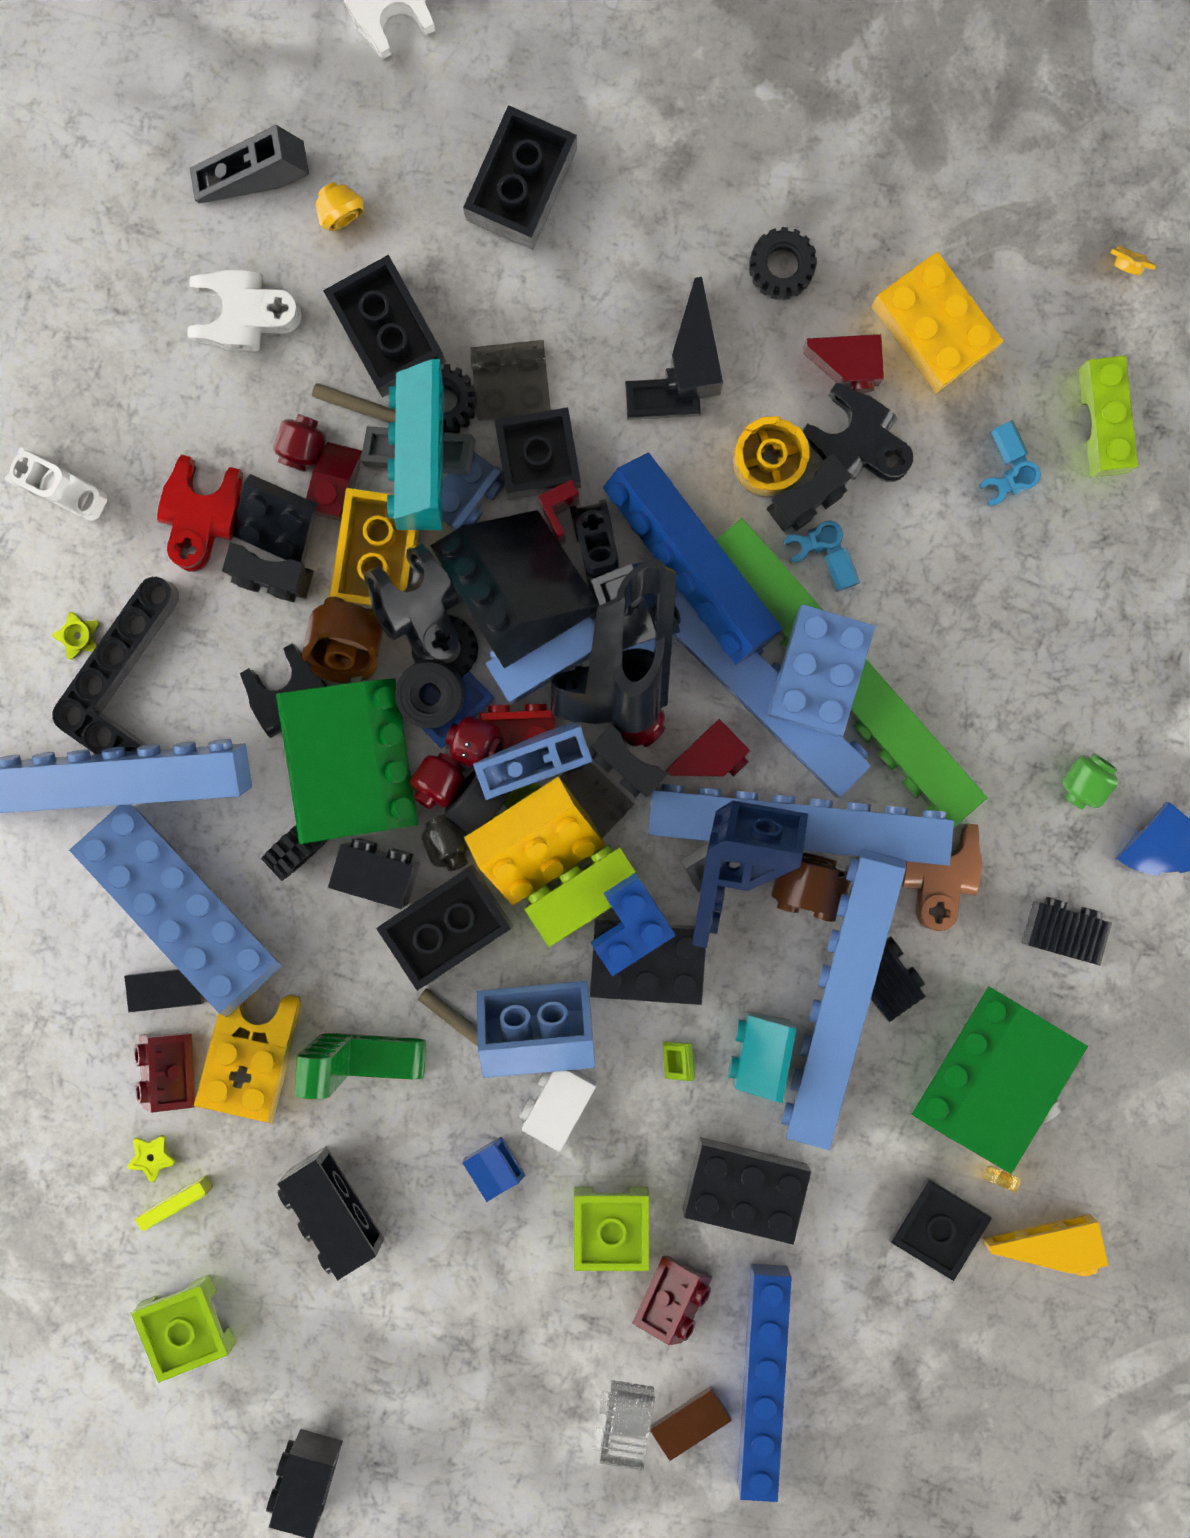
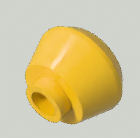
[315,182,364,231]

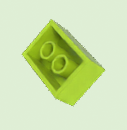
[524,844,645,947]

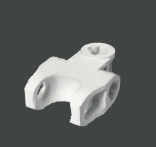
[343,0,435,59]
[188,270,303,352]
[3,447,108,521]

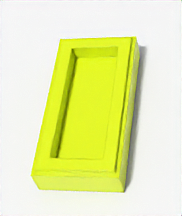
[135,1175,213,1231]

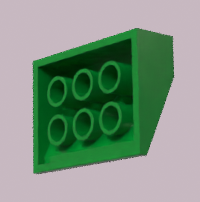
[276,678,418,844]
[911,986,1088,1174]

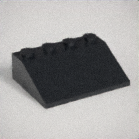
[430,510,600,669]

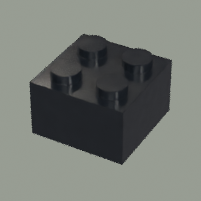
[494,407,581,500]
[328,837,420,909]
[266,1429,343,1538]

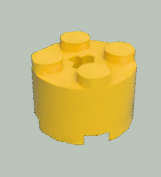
[732,416,810,497]

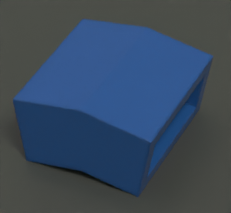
[462,1136,526,1202]

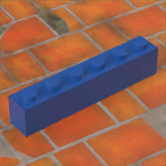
[603,452,783,665]
[737,1264,792,1502]

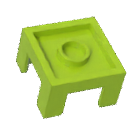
[574,1187,649,1271]
[131,1275,236,1383]

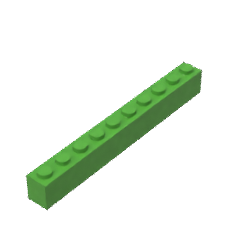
[716,518,988,828]

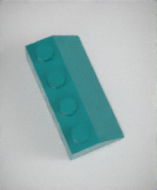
[387,359,444,530]

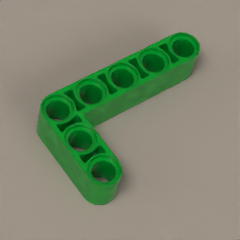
[294,1033,426,1099]

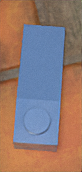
[473,721,593,800]

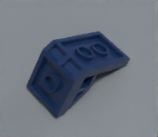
[692,800,808,948]

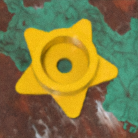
[1110,245,1156,276]

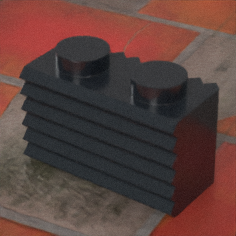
[1022,897,1112,966]
[871,936,926,1022]

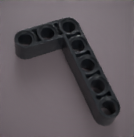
[52,577,179,754]

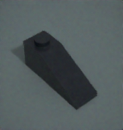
[190,125,309,204]
[665,277,723,402]

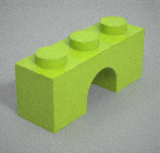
[1078,355,1138,478]

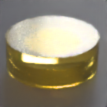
[982,1165,1022,1193]

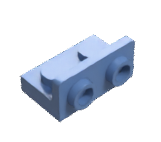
[442,452,505,530]

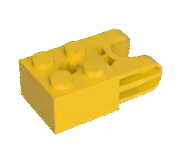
[194,994,301,1124]

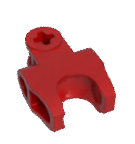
[157,454,243,572]

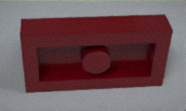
[538,479,580,545]

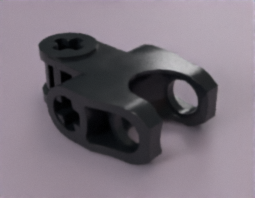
[803,383,913,482]
[570,499,619,602]
[364,543,459,660]
[240,643,327,738]

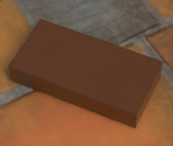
[649,1386,732,1461]

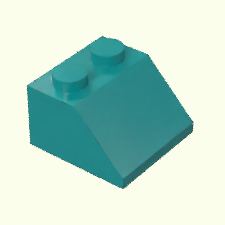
[728,1011,797,1103]

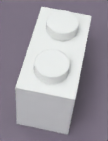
[519,1070,596,1152]

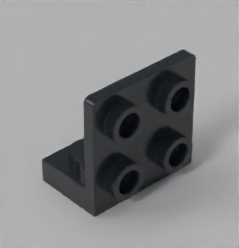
[591,563,681,650]

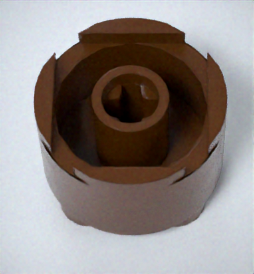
[302,597,383,683]
[771,852,852,922]

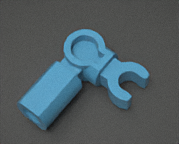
[979,420,1041,506]
[783,520,861,592]

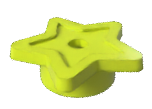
[52,612,99,660]
[127,1135,176,1182]

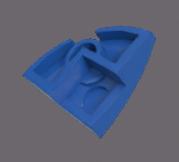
[1115,802,1190,875]

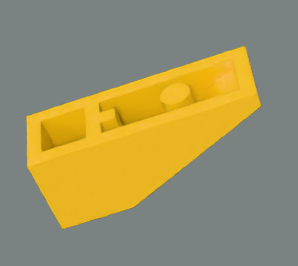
[982,1214,1109,1276]

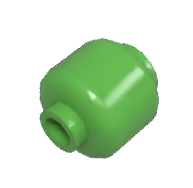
[1062,753,1119,810]

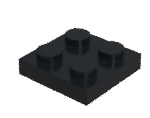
[233,474,319,562]

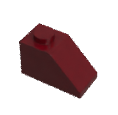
[803,334,884,393]
[306,442,362,521]
[665,719,750,777]

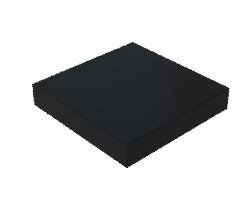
[889,1177,992,1281]

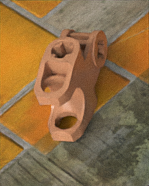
[901,823,982,931]

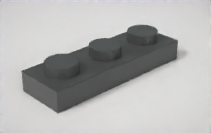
[360,426,476,475]

